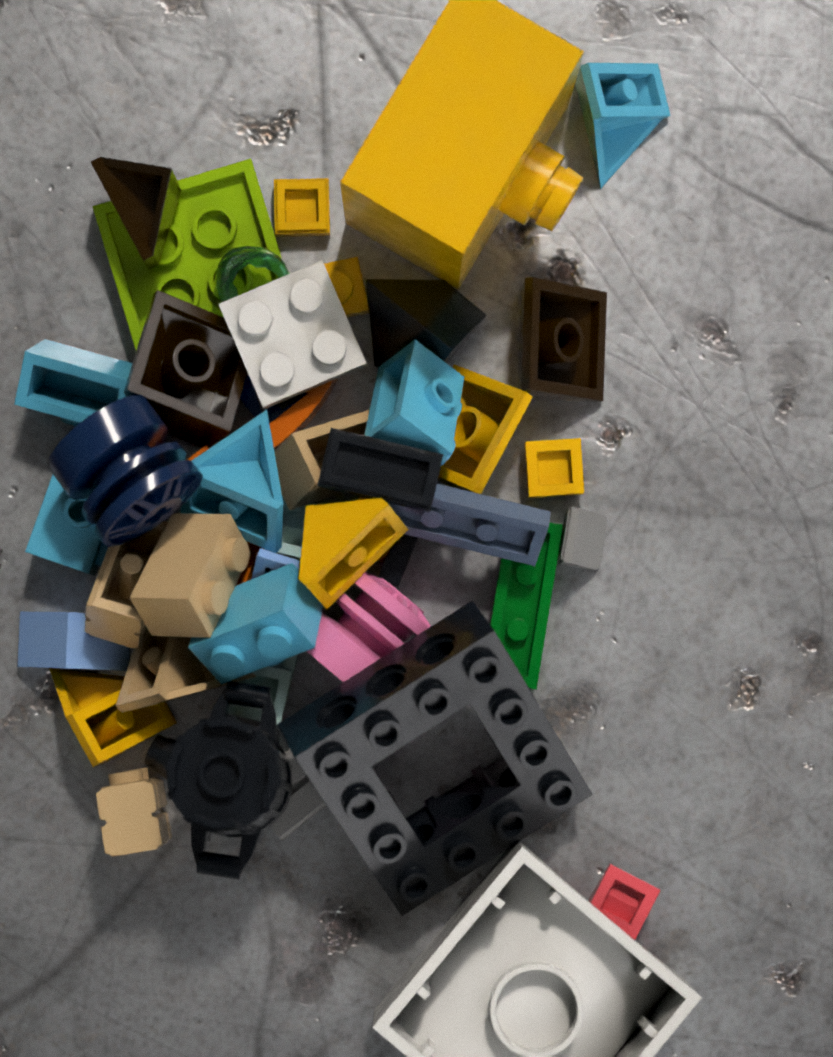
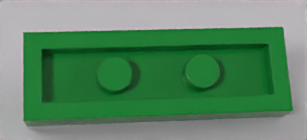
[490,522,563,690]

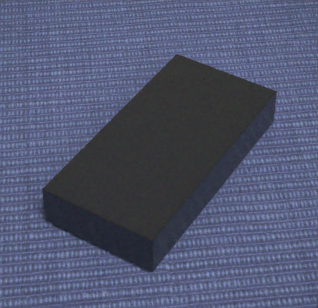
[317,428,443,513]

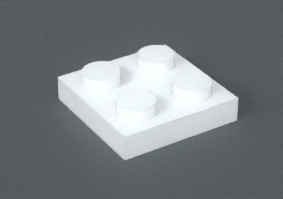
[219,260,367,409]

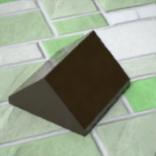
[518,277,607,402]

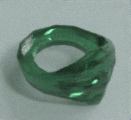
[215,245,290,302]

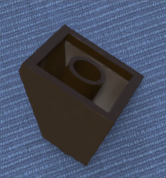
[124,290,247,448]

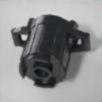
[164,681,293,880]

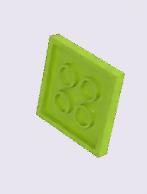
[92,158,287,350]

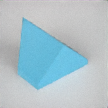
[575,63,671,189]
[181,410,283,553]

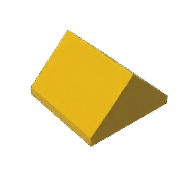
[438,364,533,494]

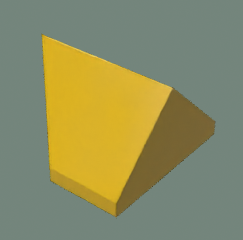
[299,498,409,609]
[49,668,177,767]

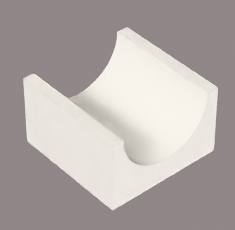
[372,842,702,1057]

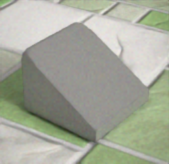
[558,507,607,570]

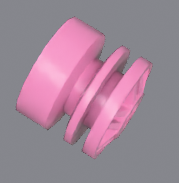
[306,572,431,682]

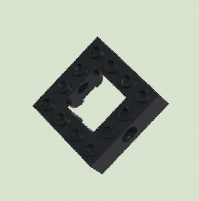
[277,601,593,916]

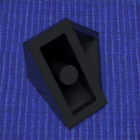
[366,279,486,368]

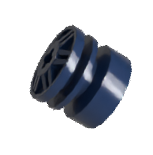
[48,395,203,547]

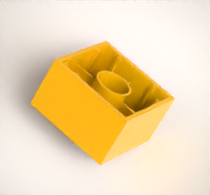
[340,0,584,290]

